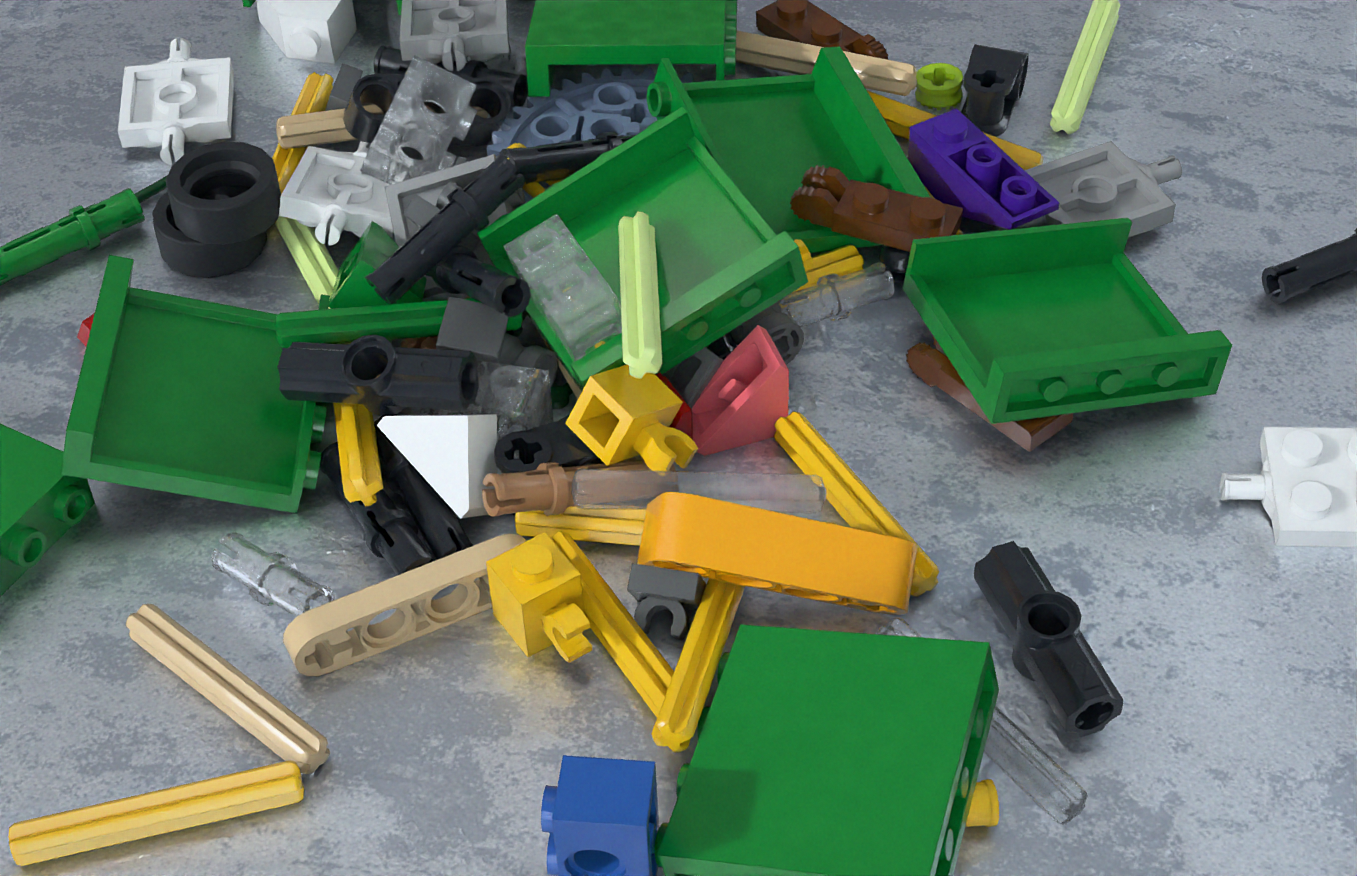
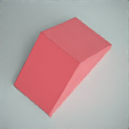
[692,325,789,456]

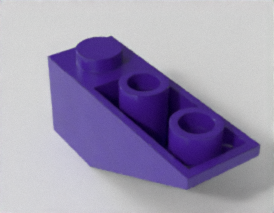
[907,108,1060,230]

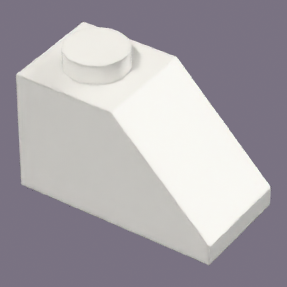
[255,0,357,64]

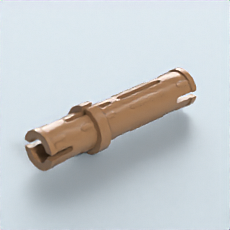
[482,460,677,517]

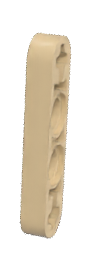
[283,533,526,677]

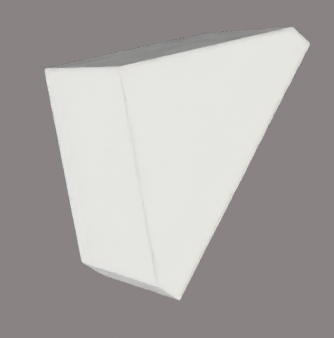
[377,414,497,518]

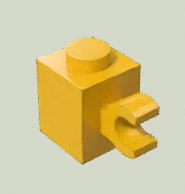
[565,365,698,477]
[486,532,592,663]

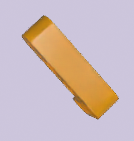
[637,492,917,615]

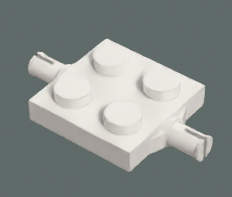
[118,38,234,165]
[279,141,418,245]
[1220,427,1357,547]

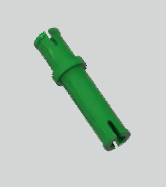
[0,188,145,286]

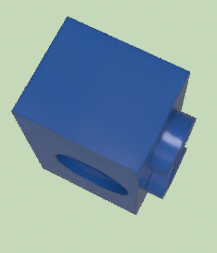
[541,755,659,876]

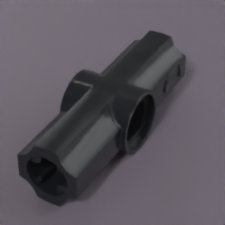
[277,335,479,416]
[974,541,1124,738]

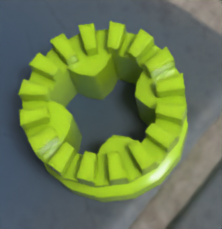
[915,63,963,110]

